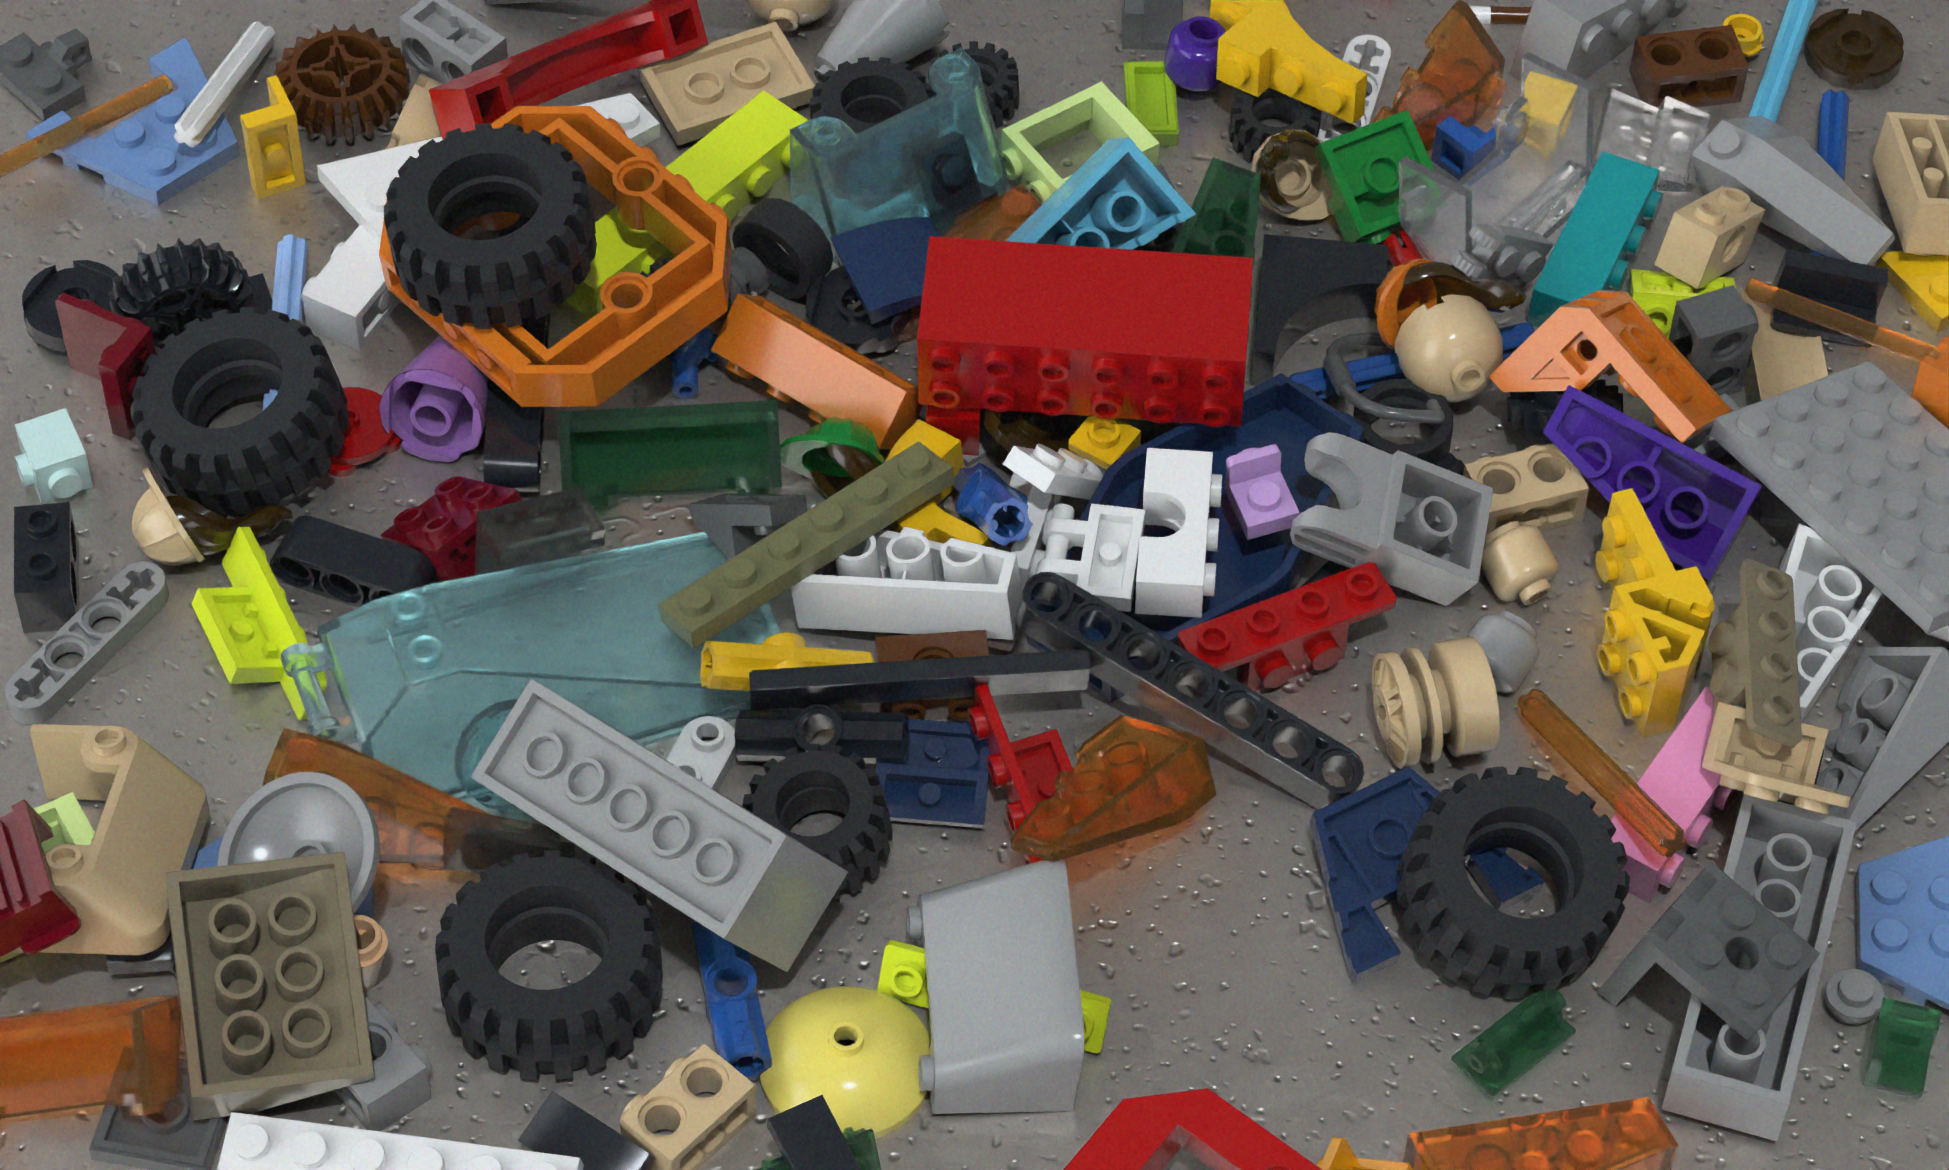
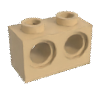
[1463,443,1589,536]
[620,1043,757,1170]

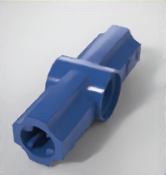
[953,463,1033,546]
[692,922,772,1081]

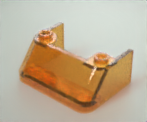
[0,994,181,1120]

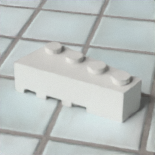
[791,504,1022,640]
[1779,524,1886,722]

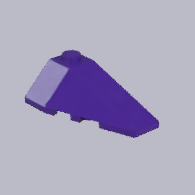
[1543,385,1762,582]

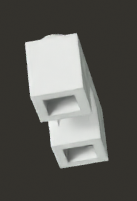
[1135,448,1222,618]

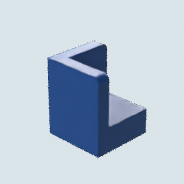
[1431,116,1514,187]

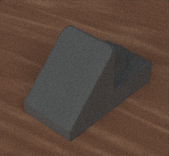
[689,493,807,560]

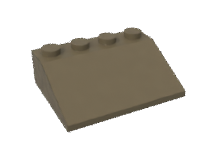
[166,851,374,1121]

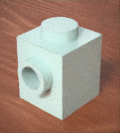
[14,408,93,504]

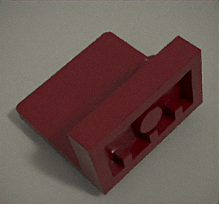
[55,293,157,441]
[380,476,544,605]

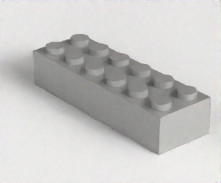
[1661,794,1857,1142]

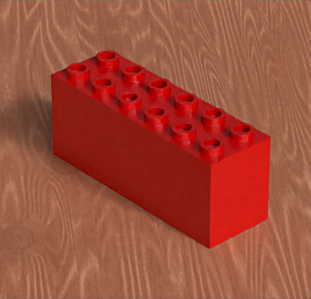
[917,236,1253,427]

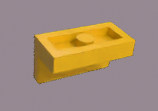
[240,75,306,199]

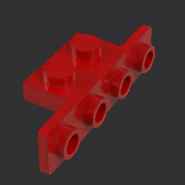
[1177,562,1397,691]
[968,684,1095,865]

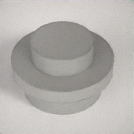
[1825,969,1884,1025]

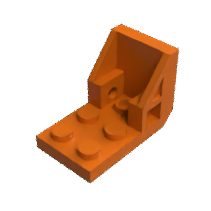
[1489,290,1732,443]

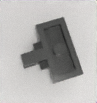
[0,29,92,121]

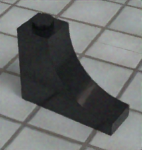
[1251,234,1394,386]

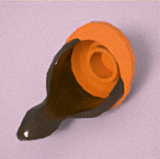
[1374,258,1526,350]

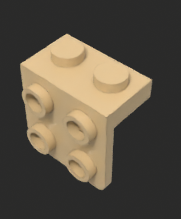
[1701,702,1851,814]

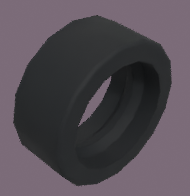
[732,198,834,299]
[1353,379,1453,464]

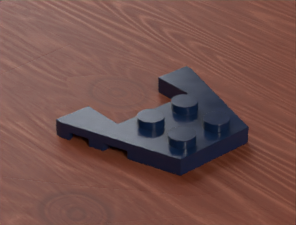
[1310,766,1545,984]

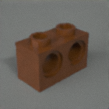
[1629,25,1749,114]

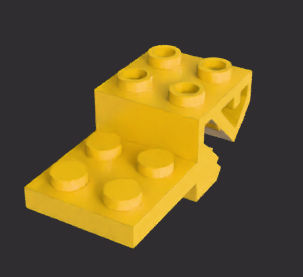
[1595,488,1715,738]

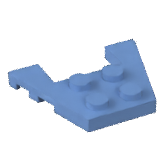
[25,38,240,206]

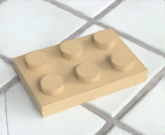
[638,21,815,146]

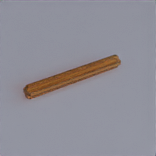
[1517,689,1687,857]

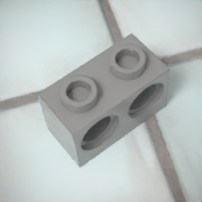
[398,0,508,84]

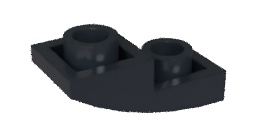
[518,1091,655,1170]

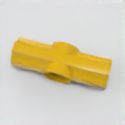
[699,632,874,691]

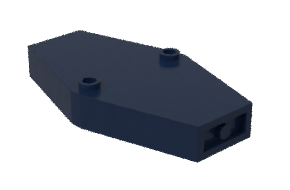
[1027,373,1364,703]

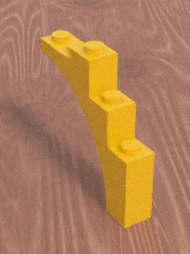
[1210,0,1367,124]

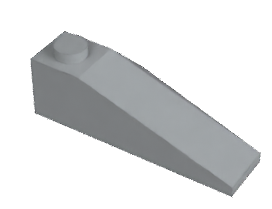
[1691,115,1895,266]
[1816,647,1949,831]

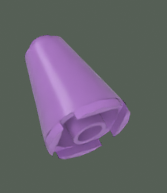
[379,335,489,462]

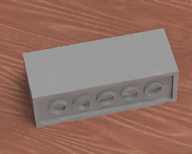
[471,678,848,972]

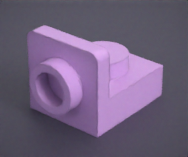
[1225,444,1300,540]

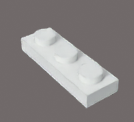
[1003,444,1107,500]

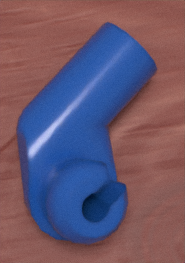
[671,328,720,399]

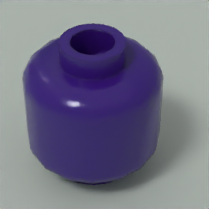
[1164,16,1226,92]

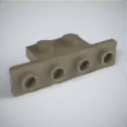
[1708,558,1802,748]

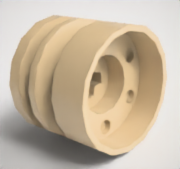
[1372,636,1500,769]

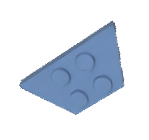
[1855,836,1949,1010]

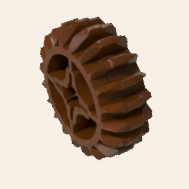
[274,24,411,145]

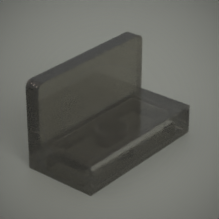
[443,807,575,874]

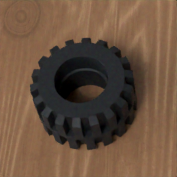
[810,57,937,191]
[742,743,893,901]

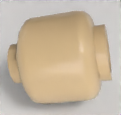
[1480,521,1559,605]

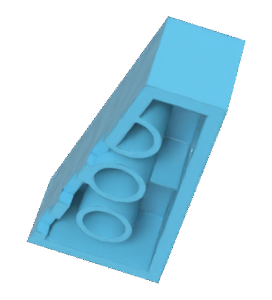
[1006,137,1196,250]

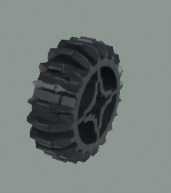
[109,238,253,354]

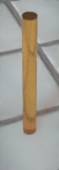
[0,74,173,178]
[1745,277,1943,363]

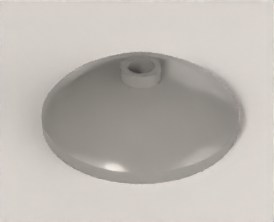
[217,772,380,914]

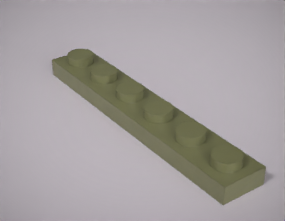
[658,441,955,649]

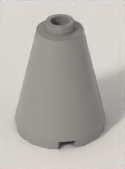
[814,0,950,83]

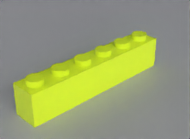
[566,90,809,318]

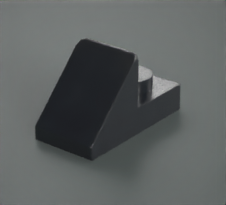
[912,131,998,238]

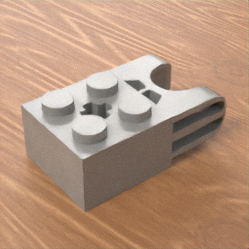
[1290,432,1494,606]

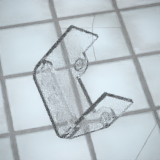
[1398,52,1594,282]

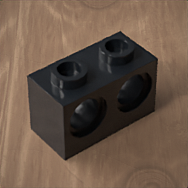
[14,502,79,634]

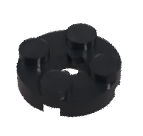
[22,260,119,352]
[806,261,912,354]

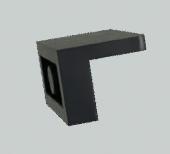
[1770,249,1888,348]

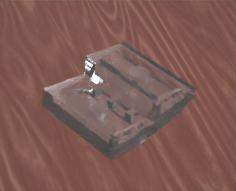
[1588,89,1711,192]

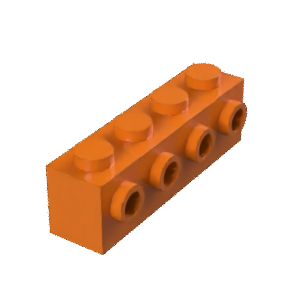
[711,294,923,450]

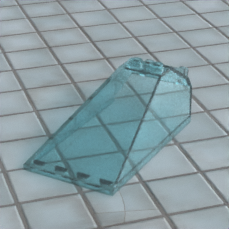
[280,532,781,809]

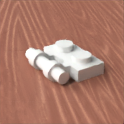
[1036,504,1145,612]

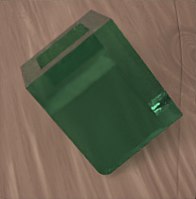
[1863,997,1941,1099]

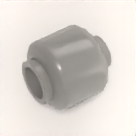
[1467,611,1540,694]

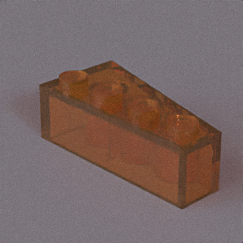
[1403,1097,1678,1170]

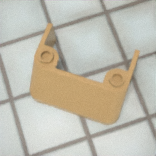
[11,724,209,955]

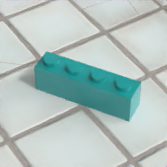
[1527,151,1663,328]

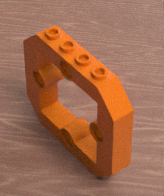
[379,106,732,407]

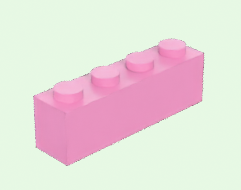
[1611,687,1737,903]

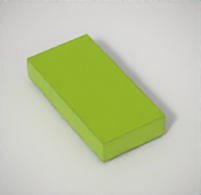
[1123,61,1179,146]

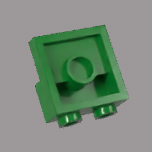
[1314,110,1449,244]

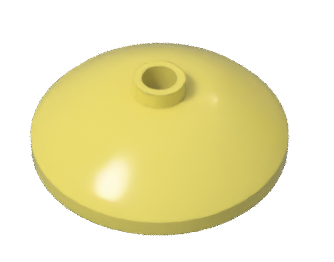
[759,986,931,1143]

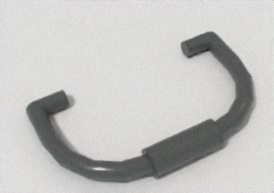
[1323,333,1445,424]

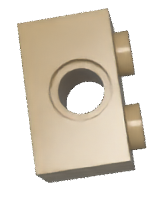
[1654,186,1766,289]

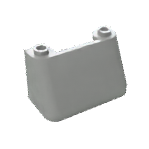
[906,861,1084,1114]

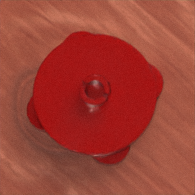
[327,387,403,477]

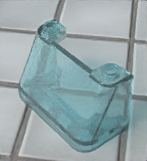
[790,47,1007,266]

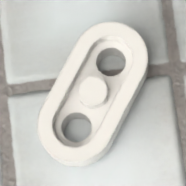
[666,716,736,791]

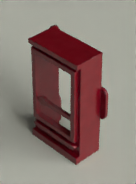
[0,799,81,957]

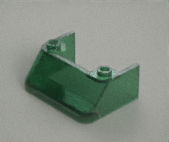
[558,400,782,508]

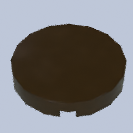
[1804,8,1904,90]
[980,409,1077,455]

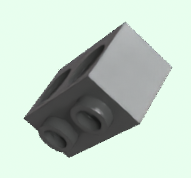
[1669,285,1759,396]

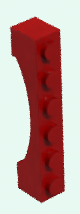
[429,0,708,139]

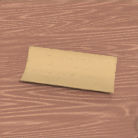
[1740,288,1829,401]

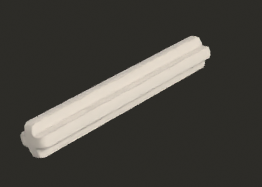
[174,22,275,147]

